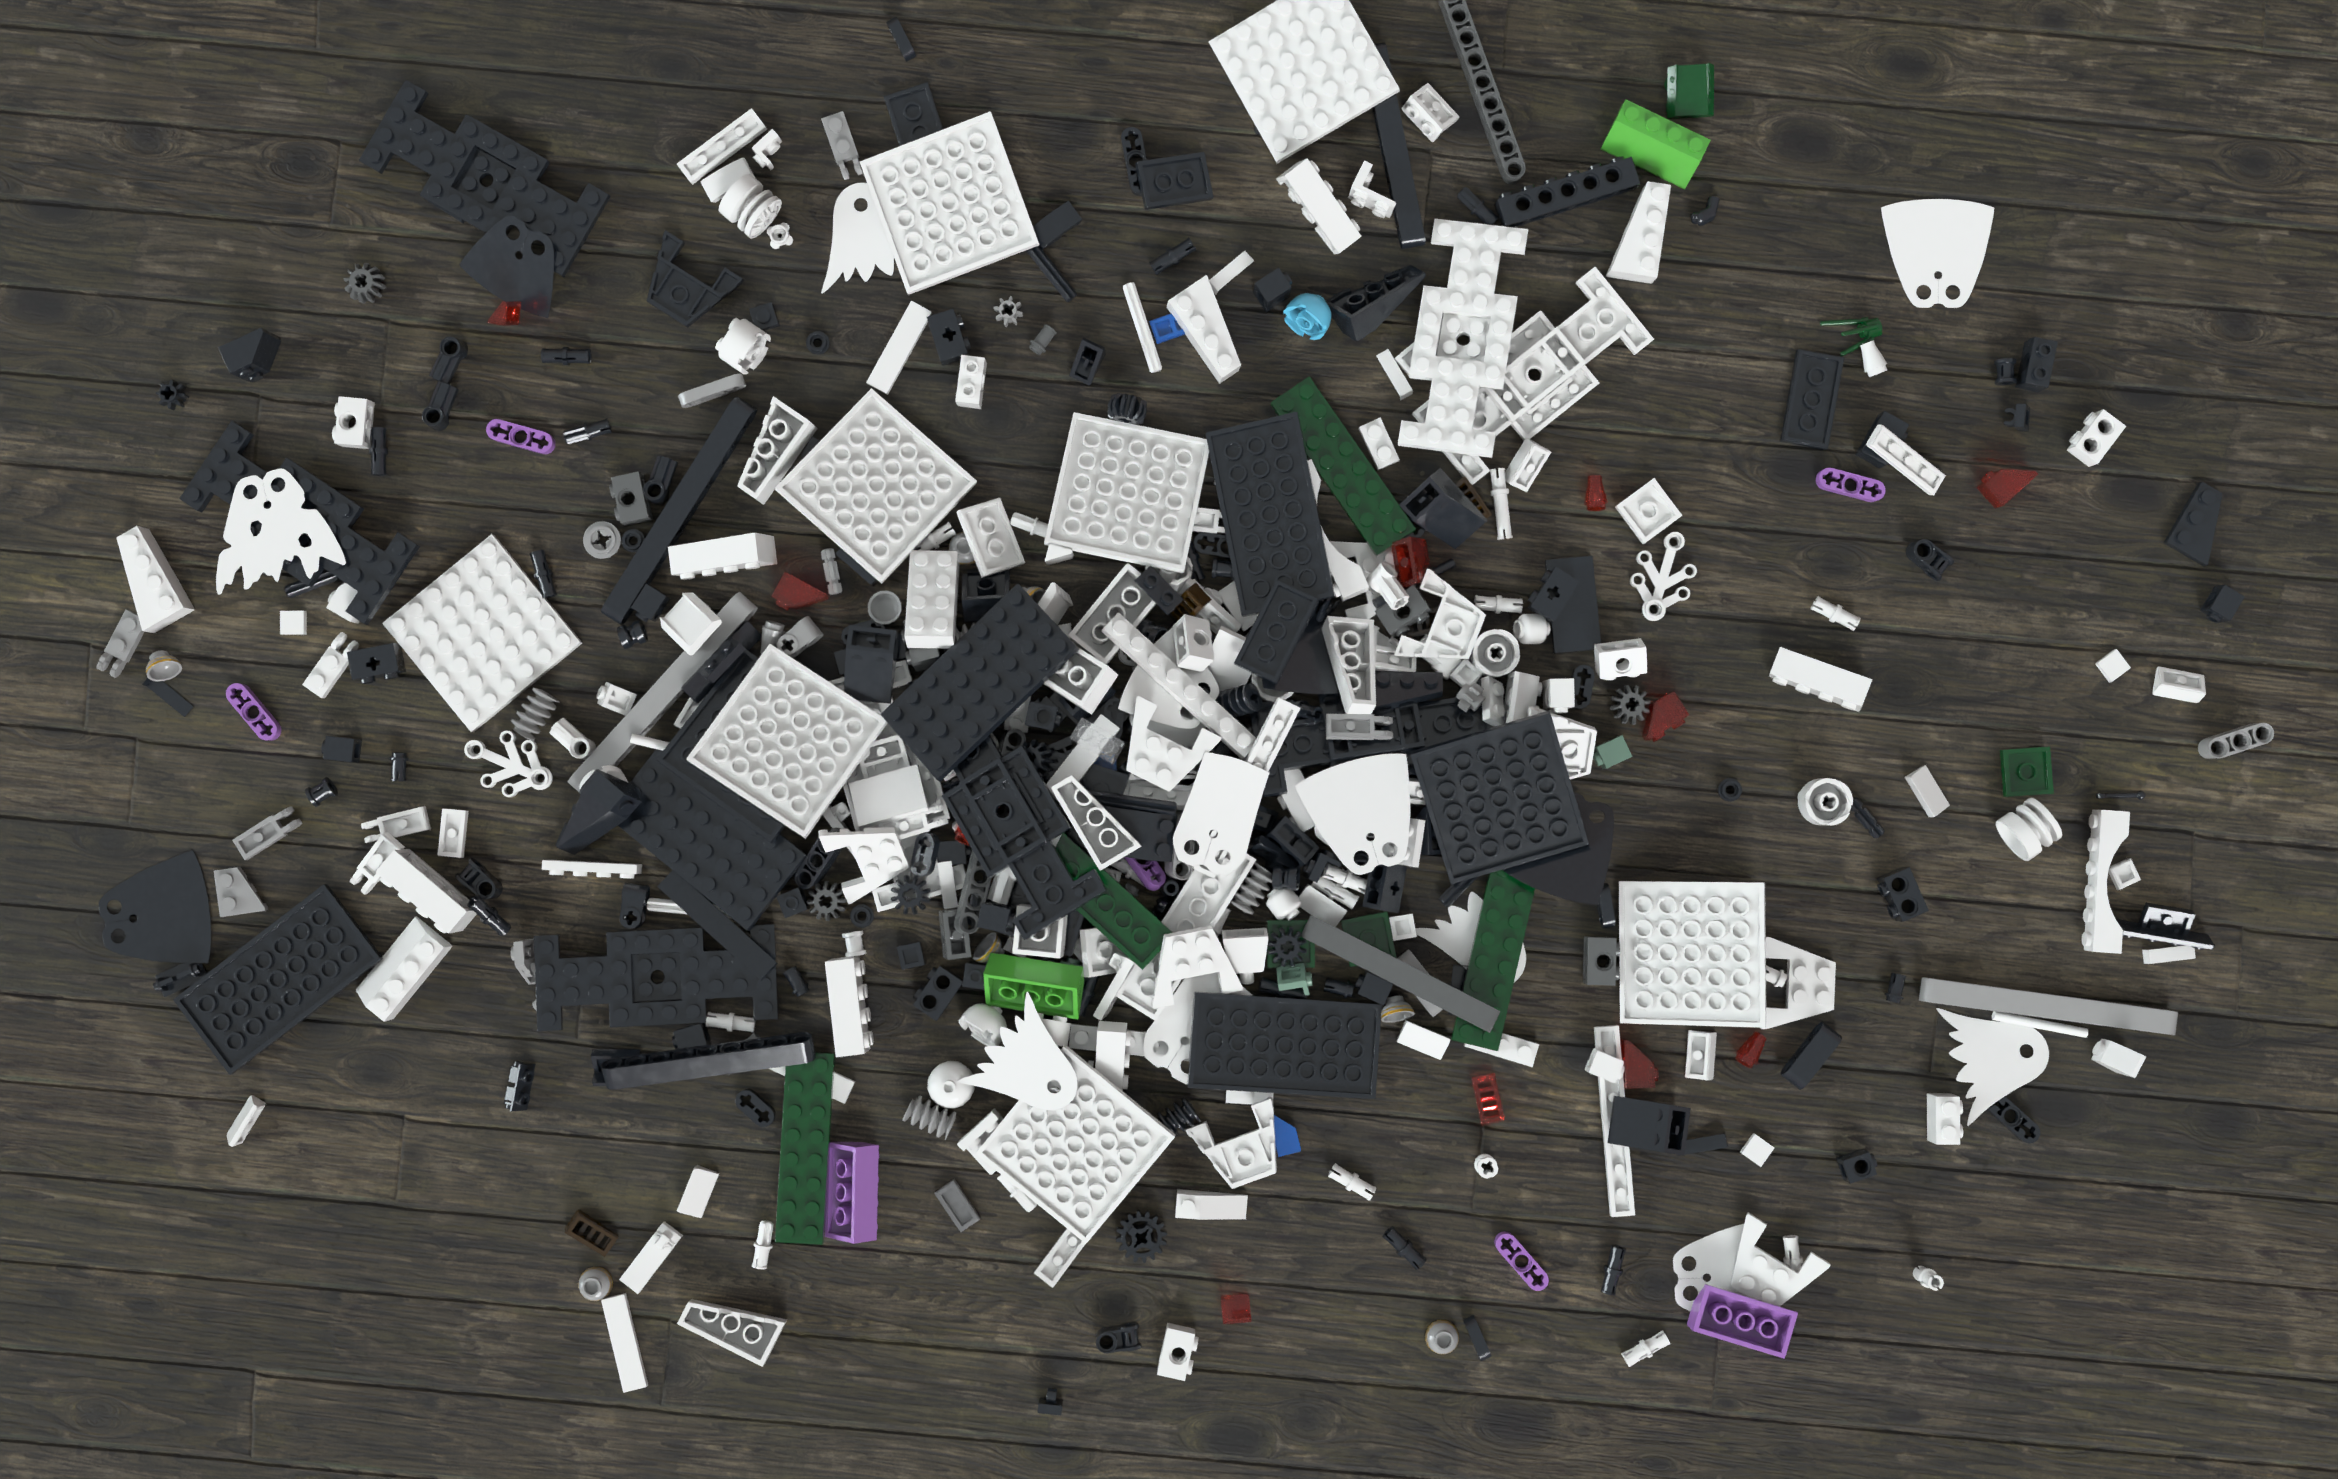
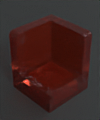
[1221,1293,1251,1324]

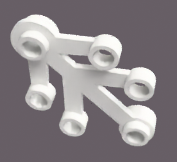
[1630,532,1697,621]
[464,731,553,797]

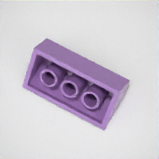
[825,1142,879,1244]
[1687,1284,1798,1359]

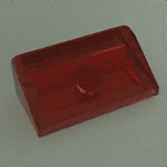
[487,301,521,326]

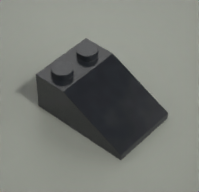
[1102,805,1177,862]

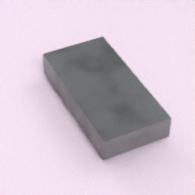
[934,1179,981,1232]

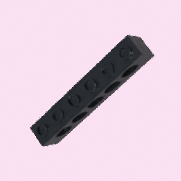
[1494,156,1640,228]

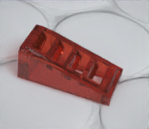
[1471,1073,1505,1126]

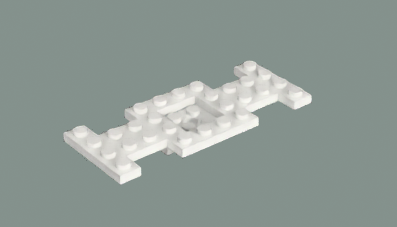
[1398,219,1528,458]
[1412,267,1654,485]
[828,660,966,912]

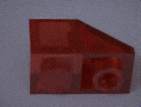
[1642,691,1689,742]

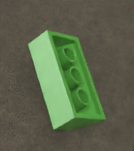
[1601,100,1711,189]
[983,953,1084,1019]

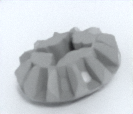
[583,521,622,559]

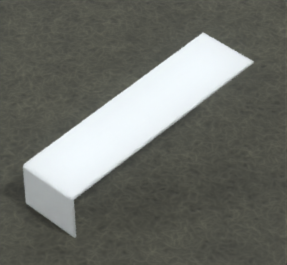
[1209,251,1254,295]
[1376,349,1413,401]
[937,861,958,909]
[2142,945,2196,964]

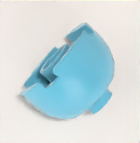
[1283,293,1331,340]

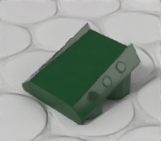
[1664,63,1714,119]

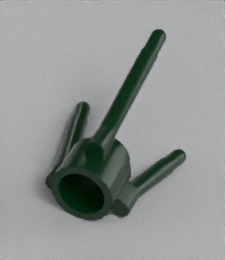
[1820,317,1882,356]

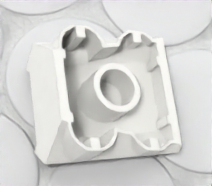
[1038,582,1073,625]
[660,593,722,655]

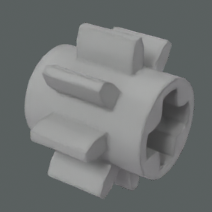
[994,296,1023,327]
[1456,682,1485,712]

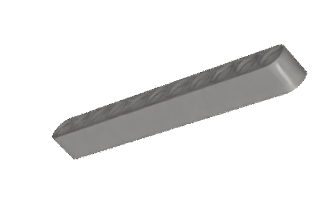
[568,592,758,792]
[1919,977,2178,1035]

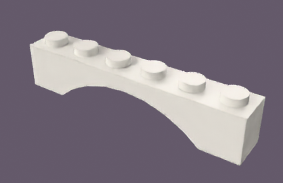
[1308,459,1369,602]
[2082,810,2130,954]

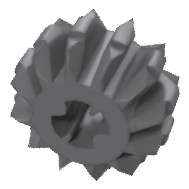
[343,263,386,304]
[1610,685,1651,725]
[807,881,847,921]

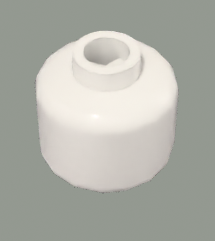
[1513,614,1550,644]
[1266,887,1301,921]

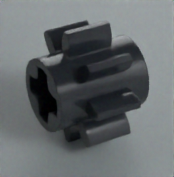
[156,380,189,410]

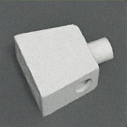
[1222,928,1268,984]

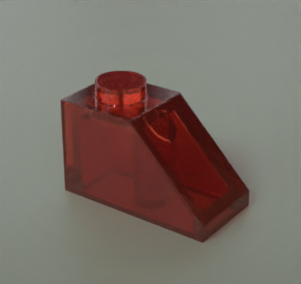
[1977,469,2038,509]
[1391,536,1430,588]
[771,572,829,611]
[1620,1039,1658,1089]

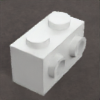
[1927,1093,1963,1145]

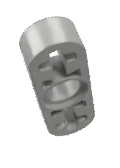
[678,374,746,408]

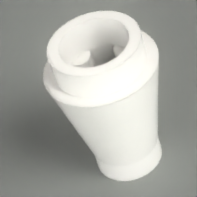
[1860,340,1887,377]

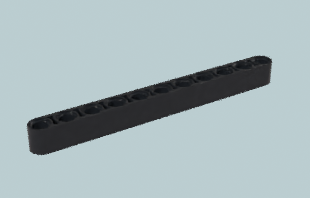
[601,396,757,625]

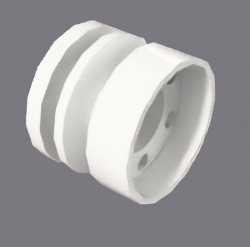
[718,174,782,239]
[1996,798,2062,861]

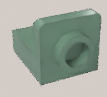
[1276,963,1313,996]

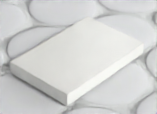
[956,498,1025,578]
[1207,626,1251,691]
[848,764,929,829]

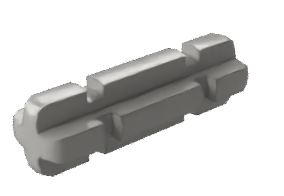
[821,548,842,595]

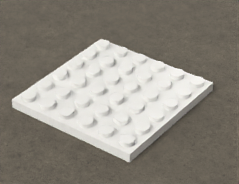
[1209,0,1400,164]
[860,111,1040,295]
[775,388,977,584]
[1044,412,1209,573]
[382,534,582,732]
[686,644,887,839]
[1619,881,1766,1028]
[976,1044,1176,1243]

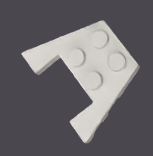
[1329,541,1410,619]
[1394,568,1486,659]
[1126,696,1222,792]
[1527,706,1597,780]
[818,827,909,904]
[1151,925,1243,1009]
[1760,937,1836,1029]
[1186,1097,1277,1189]
[1731,1212,1831,1306]

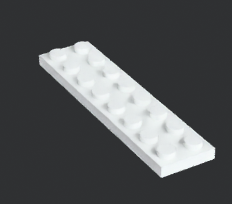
[1116,852,1256,1021]

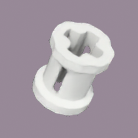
[842,930,867,957]
[1474,1154,1498,1179]

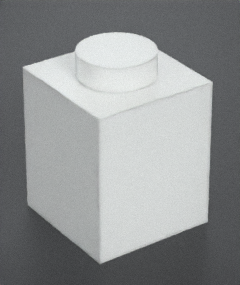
[1585,1048,1625,1083]

